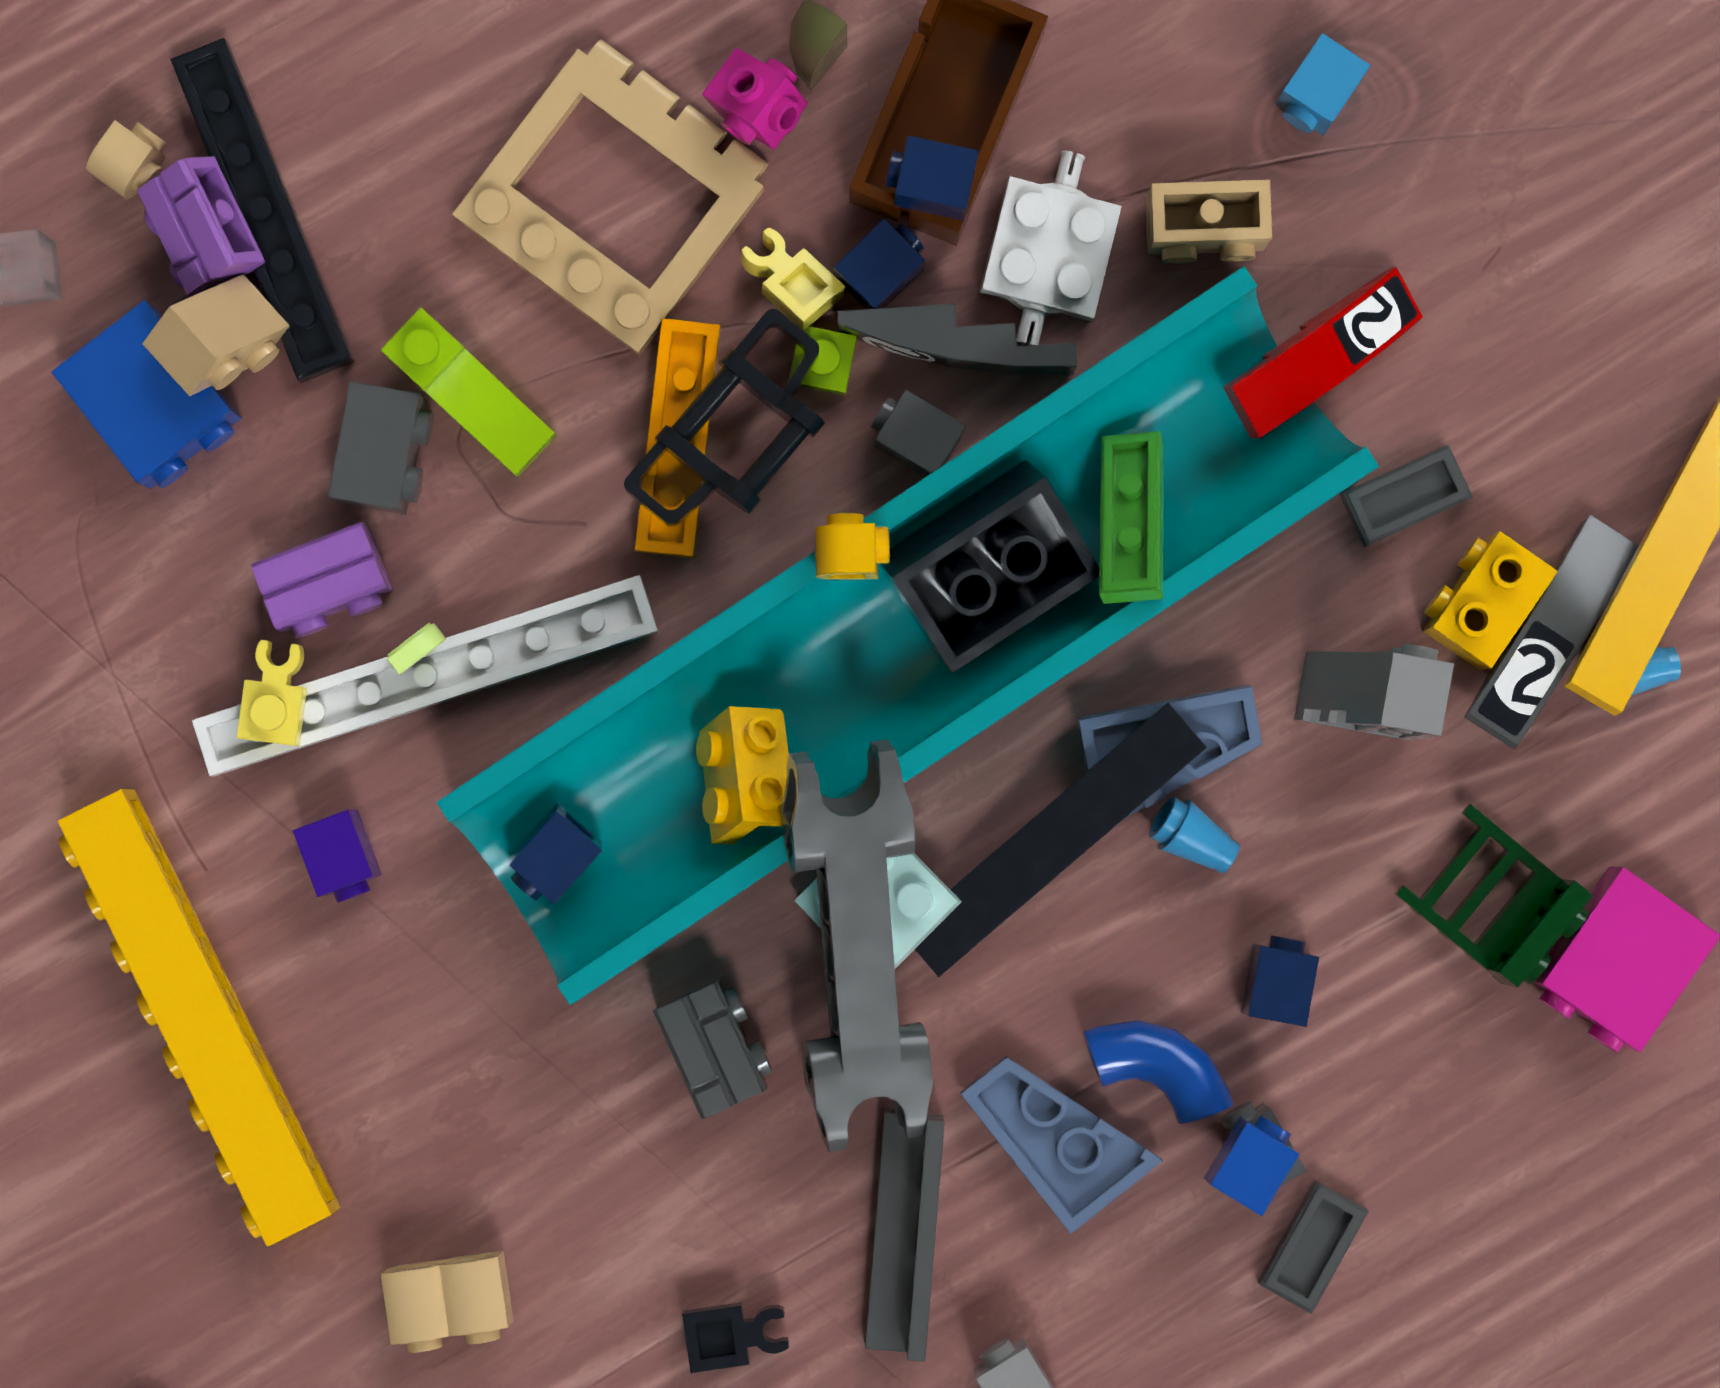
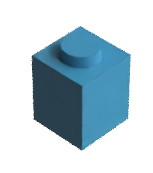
[1276,33,1371,136]

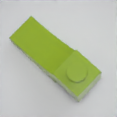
[381,307,557,478]

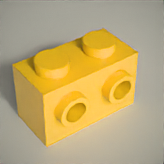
[1423,531,1558,671]

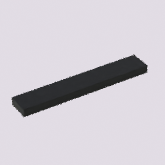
[170,38,355,383]
[915,702,1207,977]

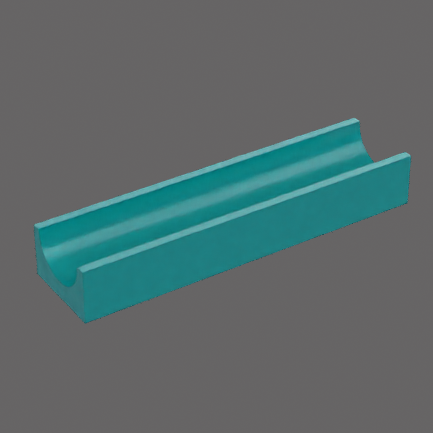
[436,266,1379,1005]

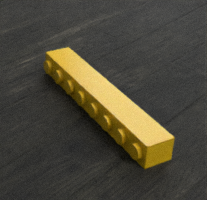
[57,789,341,1247]

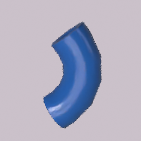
[1083,1020,1234,1124]

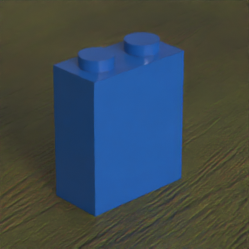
[51,300,242,489]

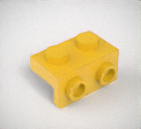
[696,706,789,845]

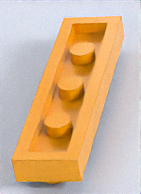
[635,318,721,558]

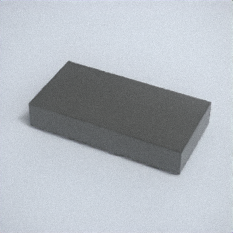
[1340,445,1473,547]
[1258,1180,1369,1314]

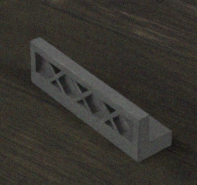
[865,1110,945,1362]

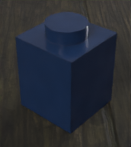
[886,135,979,221]
[834,218,925,309]
[509,804,602,904]
[1241,935,1319,1027]

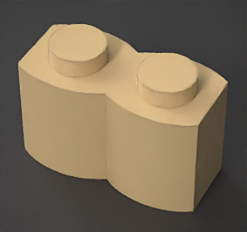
[381,1251,514,1353]

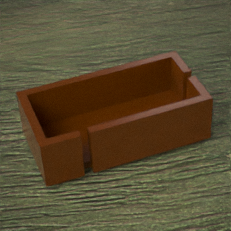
[849,0,1048,246]

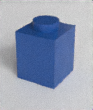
[1204,1115,1299,1216]

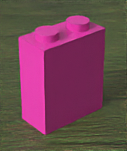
[1533,866,1720,1053]

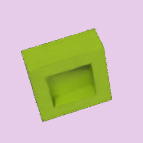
[788,326,857,396]

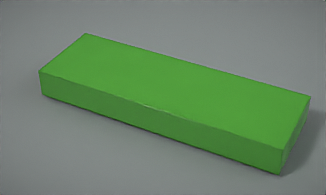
[1099,431,1164,604]

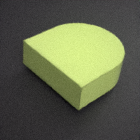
[387,622,446,676]

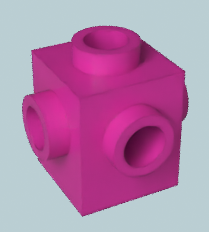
[702,47,808,150]

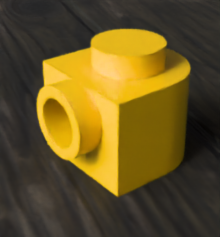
[815,513,890,580]

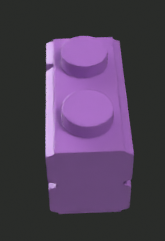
[137,156,265,296]
[251,522,393,638]

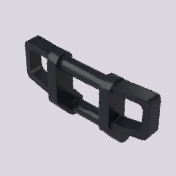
[624,309,825,527]

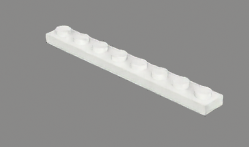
[192,575,659,776]

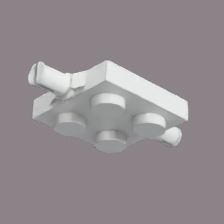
[979,151,1122,346]

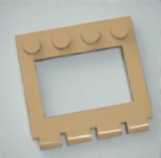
[452,39,769,356]

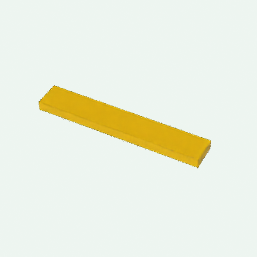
[1564,395,1720,716]

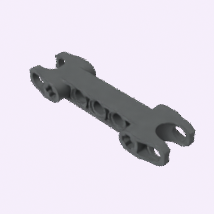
[781,739,933,1152]

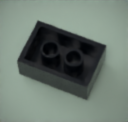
[879,460,1100,673]

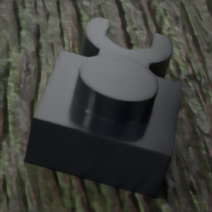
[682,1302,789,1373]

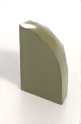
[789,0,847,91]

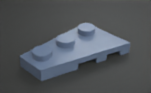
[1077,684,1262,825]
[960,1056,1163,1234]

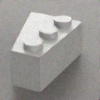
[1294,644,1454,741]

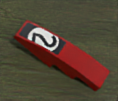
[1223,267,1423,438]

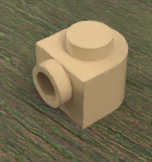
[86,120,167,200]

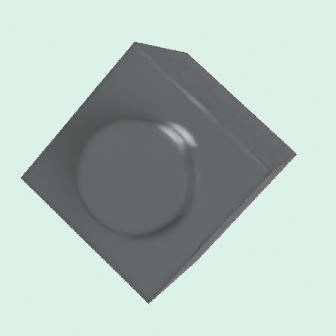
[871,389,966,477]

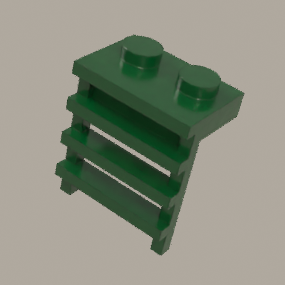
[1395,804,1594,988]

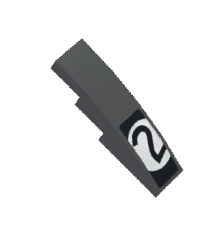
[837,304,1077,375]
[1464,515,1638,749]

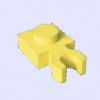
[741,228,845,331]
[237,640,307,746]

